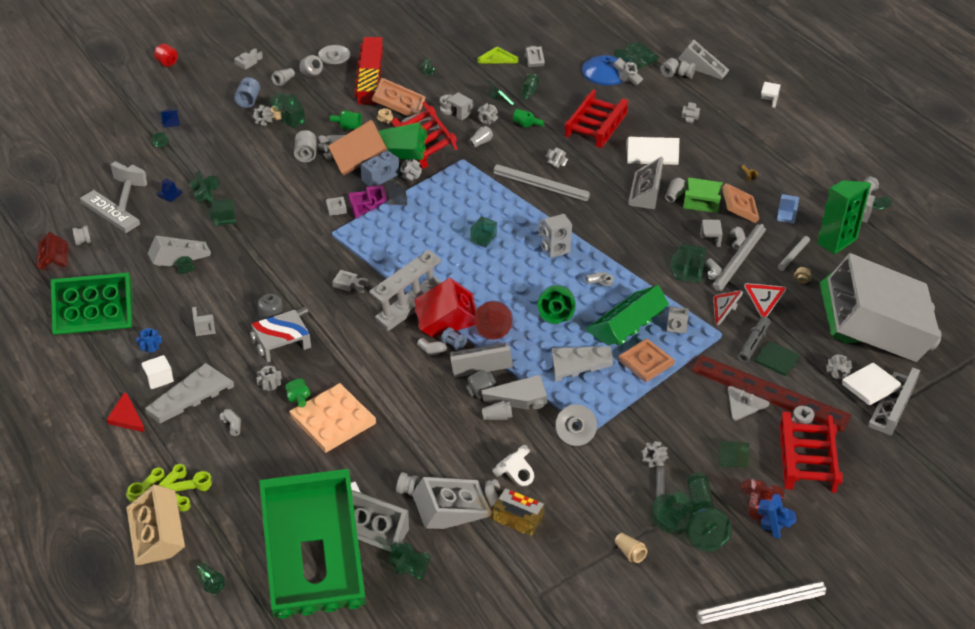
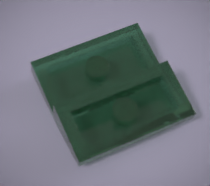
[614,42,659,69]

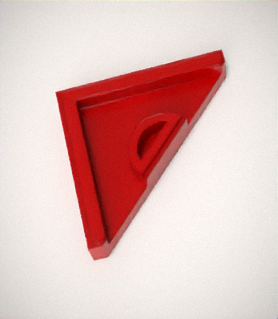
[107,393,144,432]

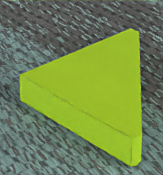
[478,47,518,64]

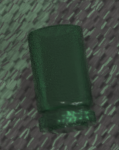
[687,473,714,515]

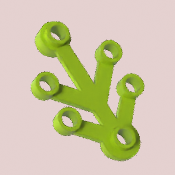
[126,464,212,512]

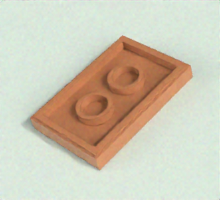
[372,78,426,117]
[328,120,388,175]

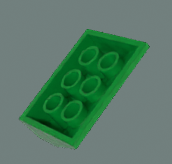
[51,273,133,335]

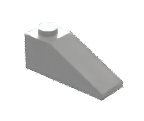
[678,40,729,79]
[148,236,211,266]
[481,375,547,409]

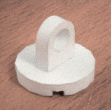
[492,445,534,487]

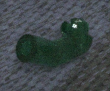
[873,196,892,210]

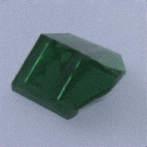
[670,244,707,283]

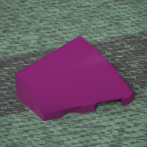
[348,185,387,219]

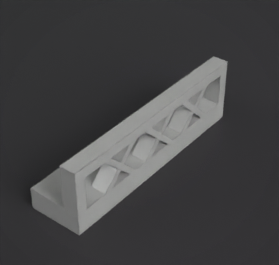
[868,368,920,436]

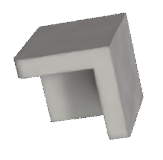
[448,92,473,121]
[700,220,723,247]
[192,307,216,336]

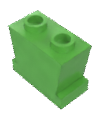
[683,178,723,213]

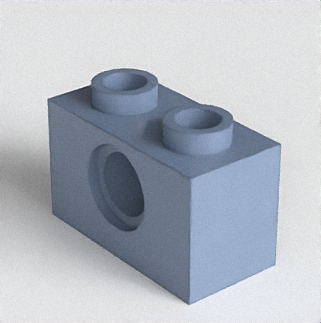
[361,150,399,187]

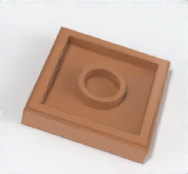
[722,184,759,223]
[618,338,675,383]

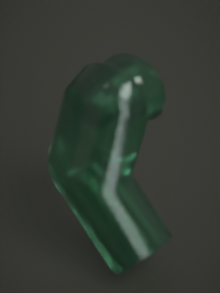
[420,58,435,75]

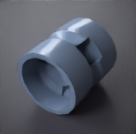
[234,77,260,108]

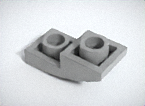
[110,161,147,187]

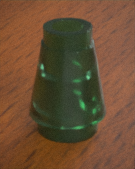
[195,563,225,594]

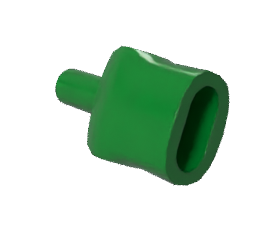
[513,109,544,128]
[330,110,362,130]
[285,379,311,407]

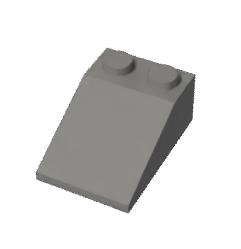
[412,477,492,529]

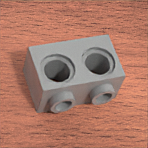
[541,214,572,258]

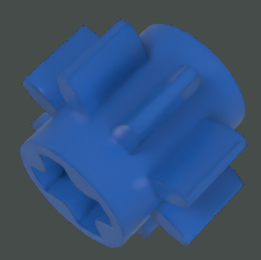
[136,328,162,353]

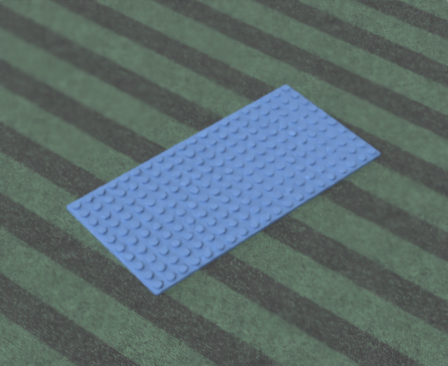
[332,160,722,429]

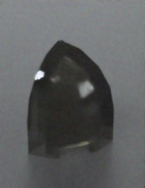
[389,179,407,205]

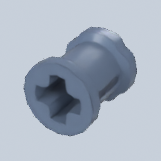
[441,327,467,351]

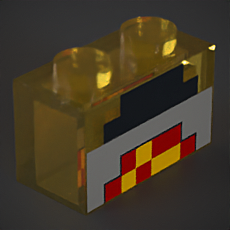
[493,488,545,536]

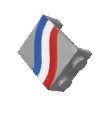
[250,310,311,362]

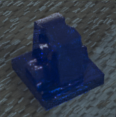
[161,108,180,128]
[157,178,183,202]

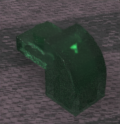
[270,92,305,129]

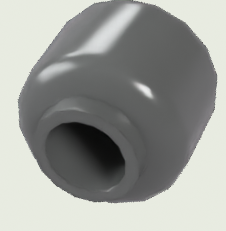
[258,294,283,320]
[466,370,497,400]

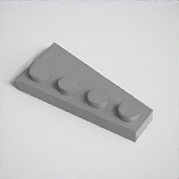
[145,363,234,423]

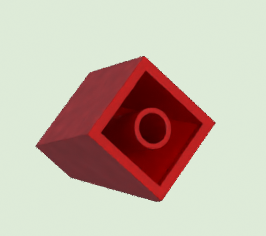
[414,278,480,338]

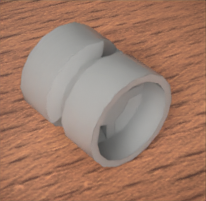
[294,130,317,162]

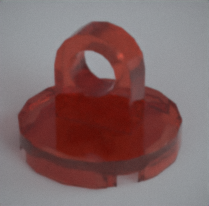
[474,300,513,340]
[741,479,785,520]

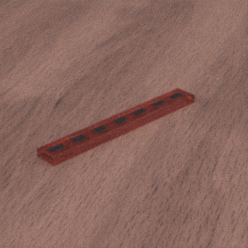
[693,355,852,432]

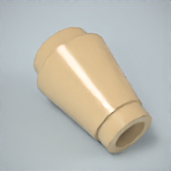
[615,533,647,563]

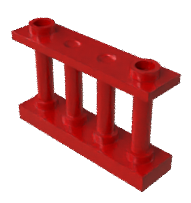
[564,90,629,148]
[391,101,458,169]
[779,412,843,493]

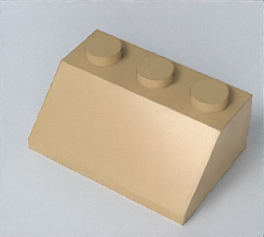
[127,485,185,565]

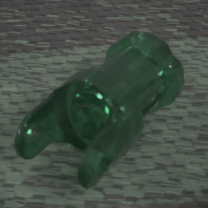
[521,74,539,100]

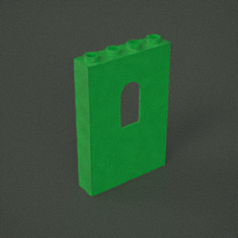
[259,469,365,619]

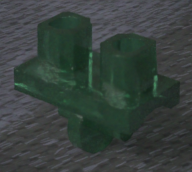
[189,170,220,203]
[388,541,431,580]

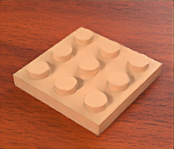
[290,383,376,453]

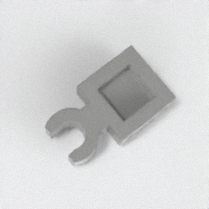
[234,49,263,70]
[333,270,368,293]

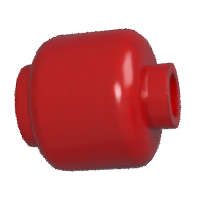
[154,44,178,67]

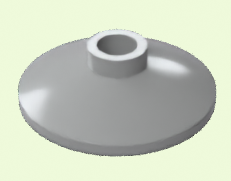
[318,45,350,64]
[555,404,597,446]

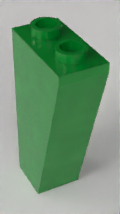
[378,122,427,160]

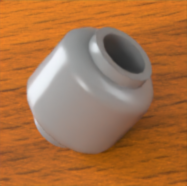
[299,55,323,77]

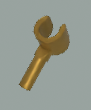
[741,165,758,182]

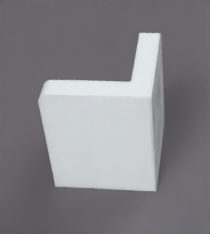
[761,82,780,108]
[142,355,174,389]

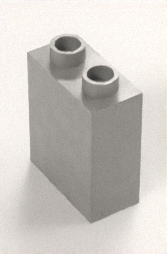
[828,253,942,362]

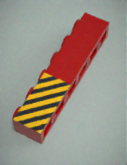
[354,37,383,105]

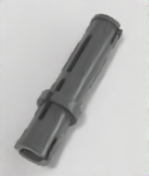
[737,317,771,363]

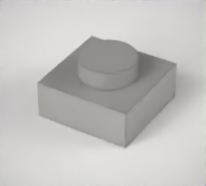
[326,197,347,216]

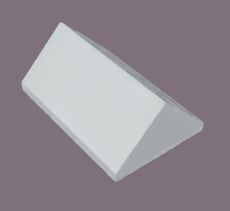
[626,137,679,165]

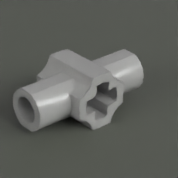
[613,58,643,86]

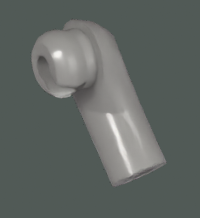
[731,227,746,250]
[705,259,722,280]
[585,272,614,286]
[417,338,447,356]
[220,409,241,436]
[485,479,501,508]

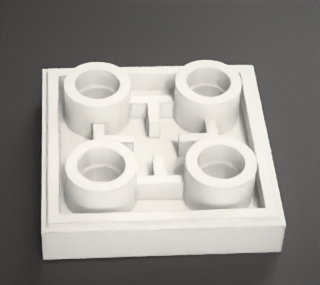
[842,363,901,405]

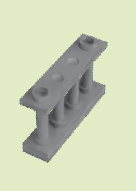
[369,249,442,331]

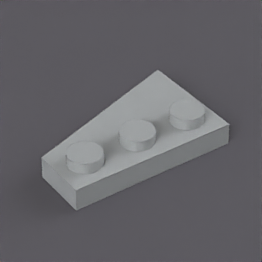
[552,346,613,382]

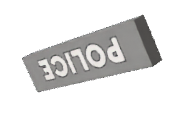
[80,190,140,233]

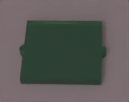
[755,341,800,377]

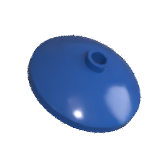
[582,55,623,85]

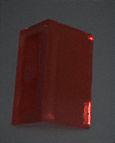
[37,232,68,270]

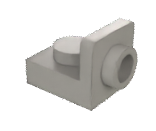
[525,46,545,67]
[667,306,689,333]

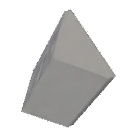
[628,156,664,209]
[450,342,513,378]
[352,490,409,553]

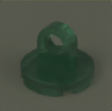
[651,491,694,534]
[687,507,732,552]

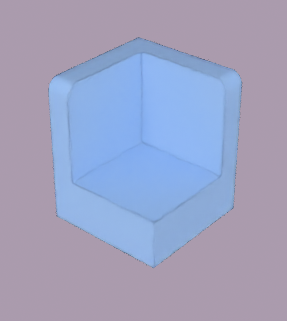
[777,194,799,224]

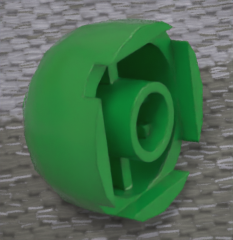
[537,285,576,324]

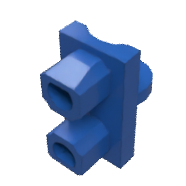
[758,494,796,539]

